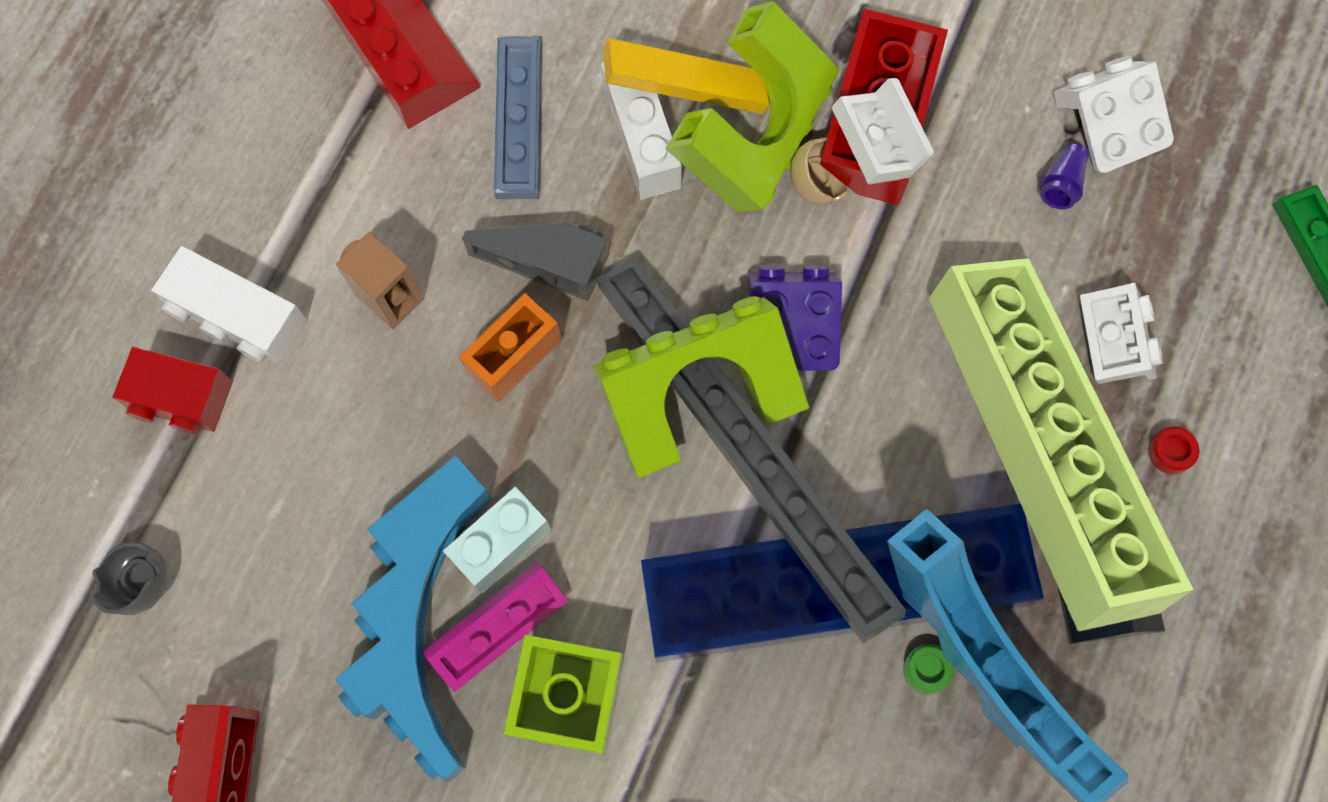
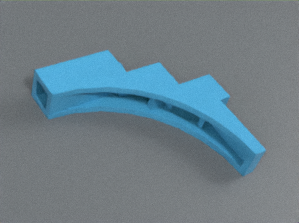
[335,455,491,781]

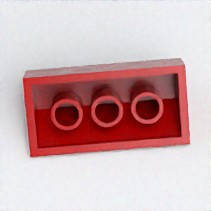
[323,0,481,129]
[820,9,948,206]
[168,704,260,802]

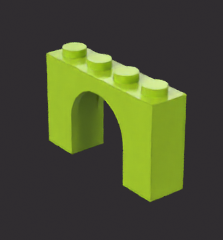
[666,1,840,212]
[592,296,809,479]

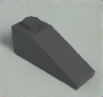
[462,223,609,301]

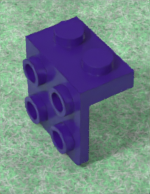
[747,265,842,371]

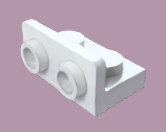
[1080,283,1163,384]

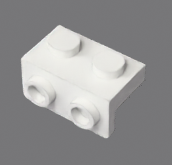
[831,78,934,184]

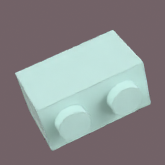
[443,486,551,594]

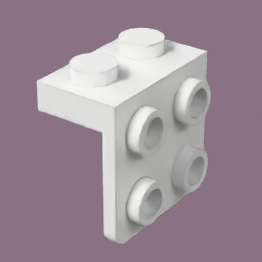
[1053,56,1174,173]

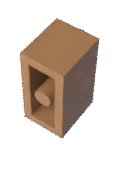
[336,232,424,329]

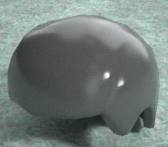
[90,543,167,615]

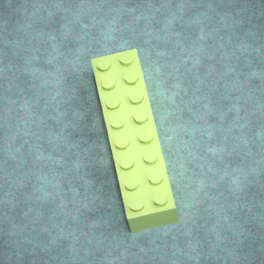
[929,258,1194,631]

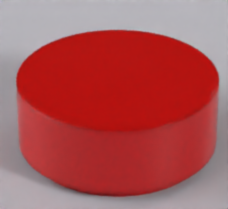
[1148,426,1200,475]

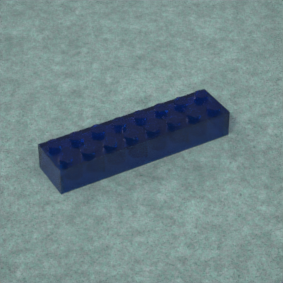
[641,503,1044,663]

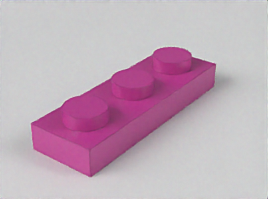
[423,561,568,692]

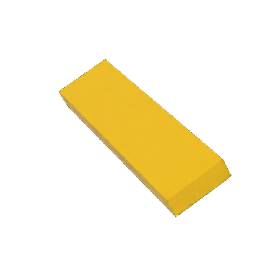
[602,38,770,114]

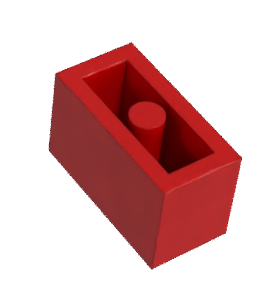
[112,346,233,434]

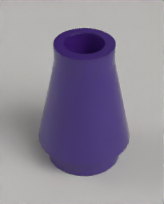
[1039,144,1089,210]

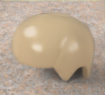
[790,137,848,205]

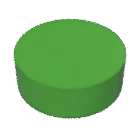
[903,644,954,694]

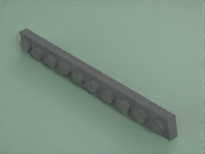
[597,257,906,644]

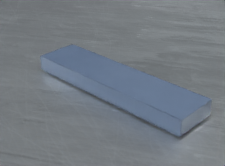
[494,38,541,199]

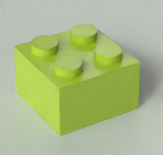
[503,635,624,755]

